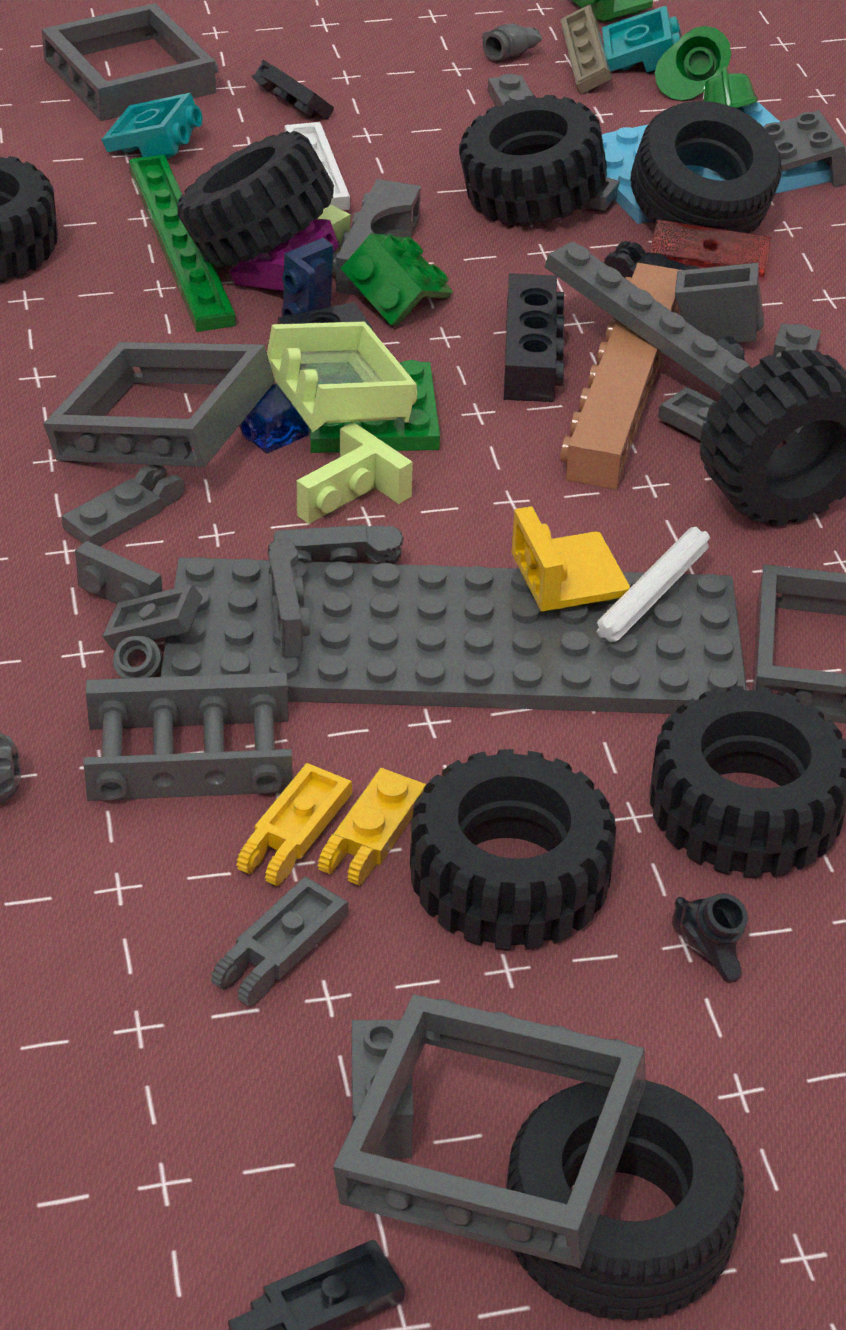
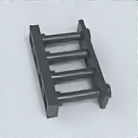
[83,672,292,801]

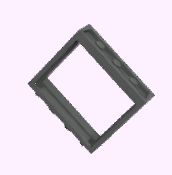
[42,3,219,121]
[43,342,275,467]
[752,564,846,724]
[333,994,646,1268]

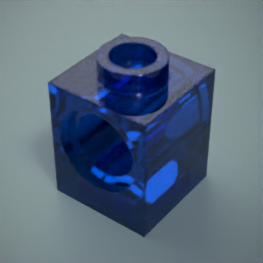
[239,383,308,454]

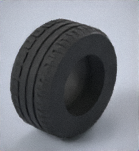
[630,101,782,245]
[506,1080,744,1320]

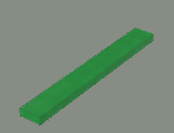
[129,155,236,332]

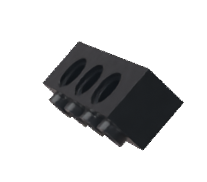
[503,273,564,402]

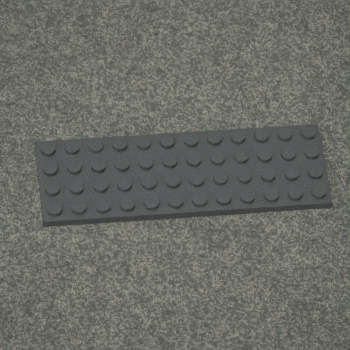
[161,557,747,714]

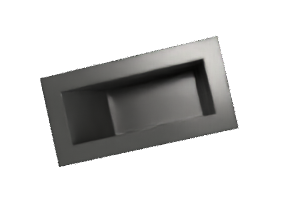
[675,263,764,342]

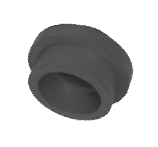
[113,636,162,678]

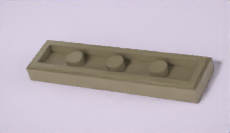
[560,5,613,94]

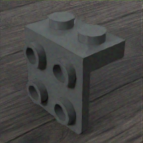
[763,110,846,187]

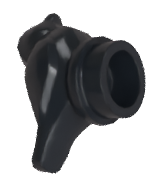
[672,893,748,983]

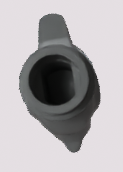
[482,23,542,61]

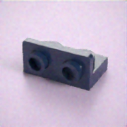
[282,237,333,316]

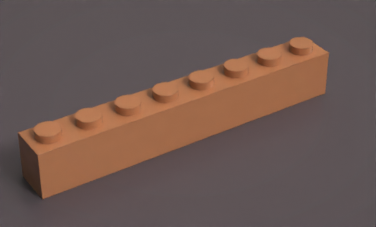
[560,263,682,490]

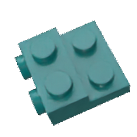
[602,6,682,72]
[101,93,203,159]

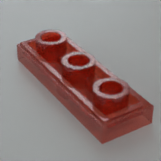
[650,220,772,277]

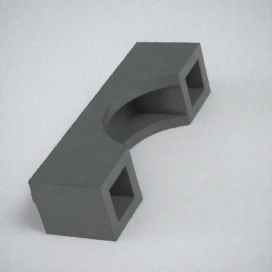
[332,179,421,296]

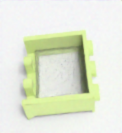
[267,321,417,432]

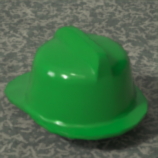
[655,26,731,101]
[703,67,758,108]

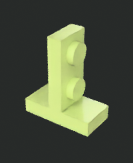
[297,422,413,524]

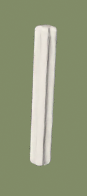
[596,527,710,643]

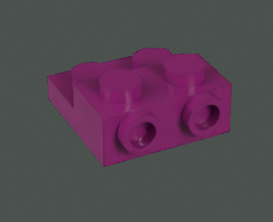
[230,219,340,290]

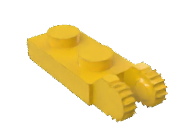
[236,763,352,886]
[318,768,426,886]

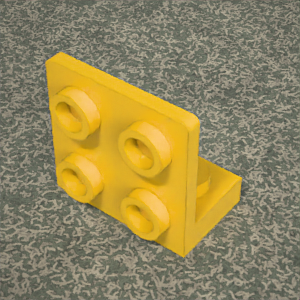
[511,506,630,612]

